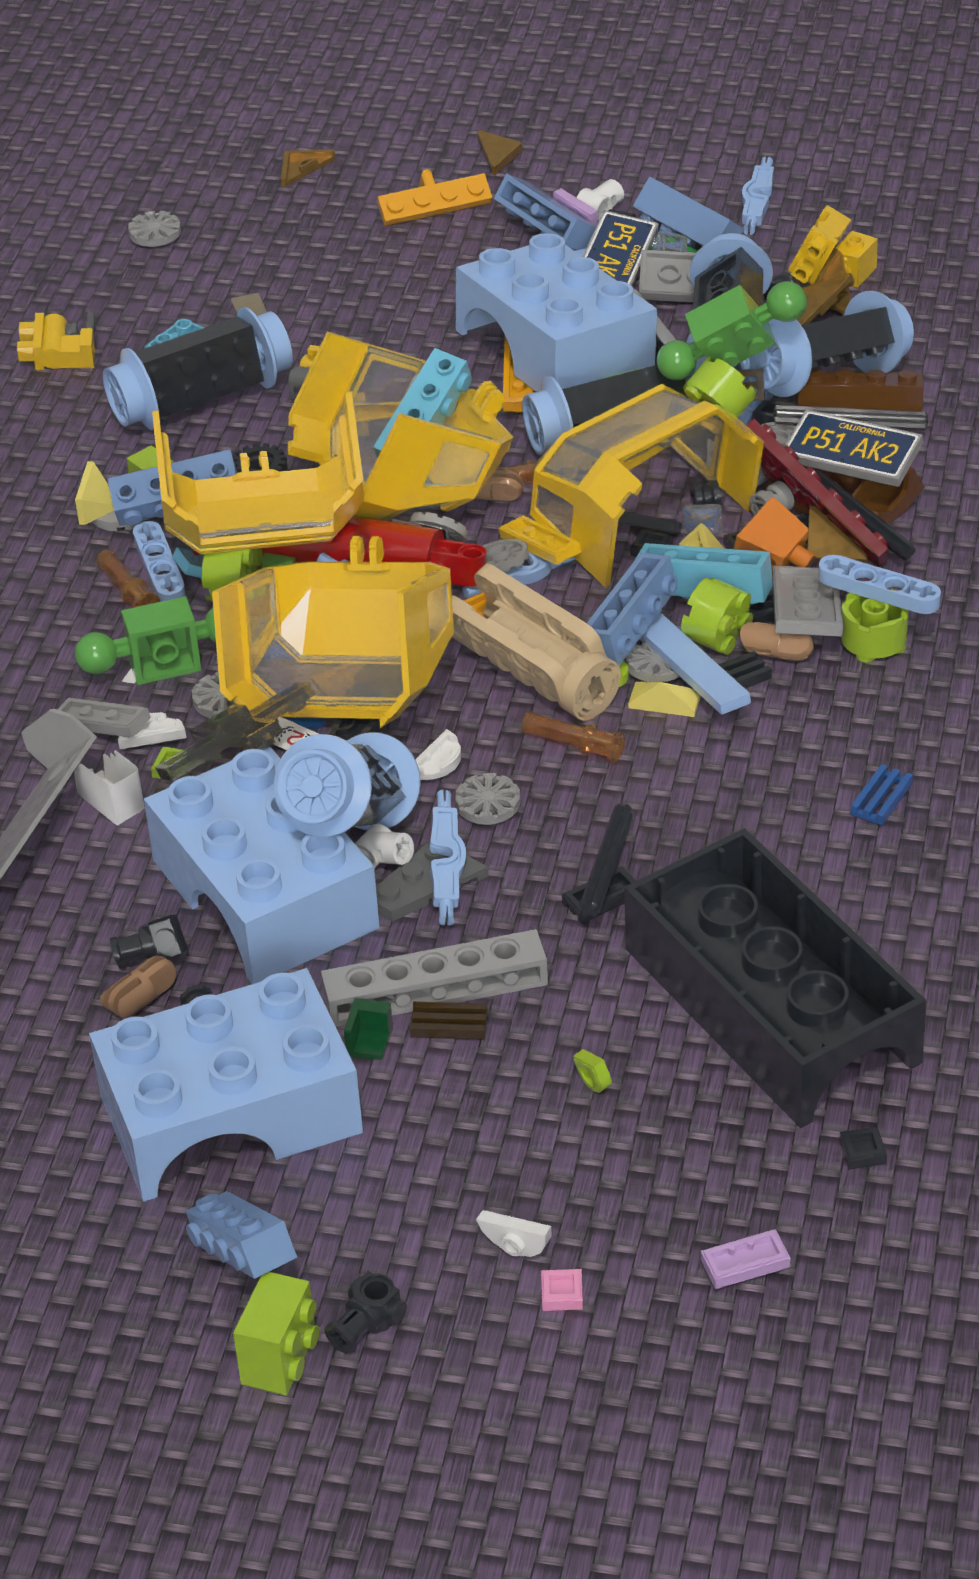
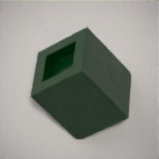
[344,998,393,1060]

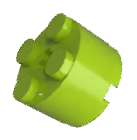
[683,356,756,418]
[202,548,262,604]
[681,577,753,655]
[841,588,909,663]

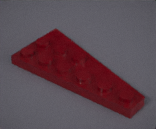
[746,419,888,567]

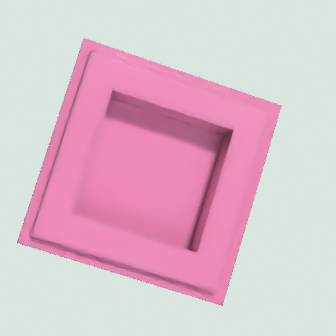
[541,1269,583,1311]

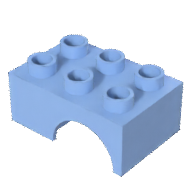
[456,233,657,392]
[144,745,380,984]
[89,968,363,1202]

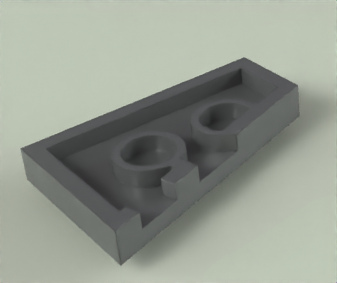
[376,841,489,922]

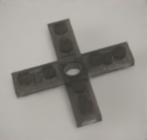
[155,682,315,781]

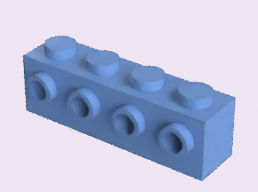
[494,173,596,250]
[633,176,744,248]
[108,449,237,525]
[587,553,677,665]
[185,1191,297,1279]

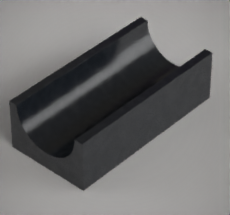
[624,828,926,1129]

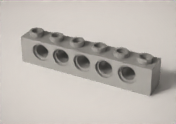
[321,929,548,1027]

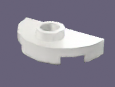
[118,712,187,749]
[416,729,461,780]
[476,1210,552,1257]

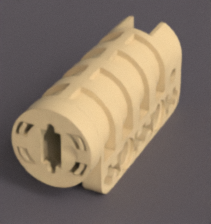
[452,563,621,721]

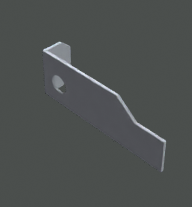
[0,709,97,879]

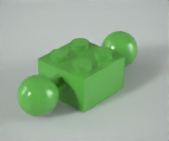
[657,281,807,380]
[75,596,216,685]

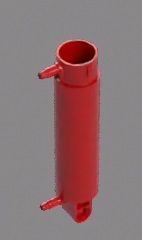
[192,516,487,587]

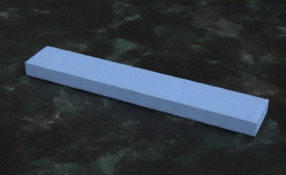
[640,612,751,715]

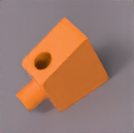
[734,497,816,569]

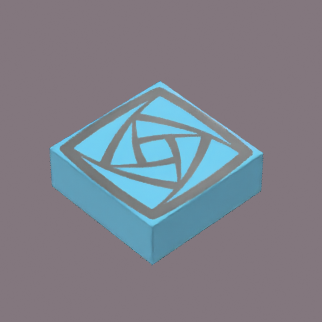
[172,547,204,578]

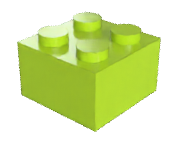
[233,1272,319,1396]

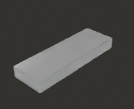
[57,698,151,737]

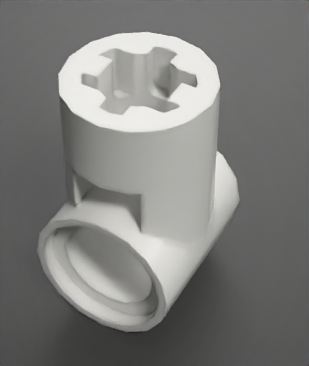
[577,179,624,221]
[355,824,414,868]

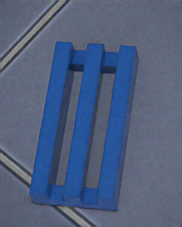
[850,764,913,825]

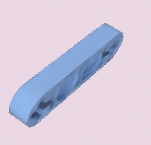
[133,521,186,602]
[818,555,941,614]

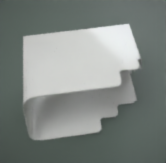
[74,750,145,826]

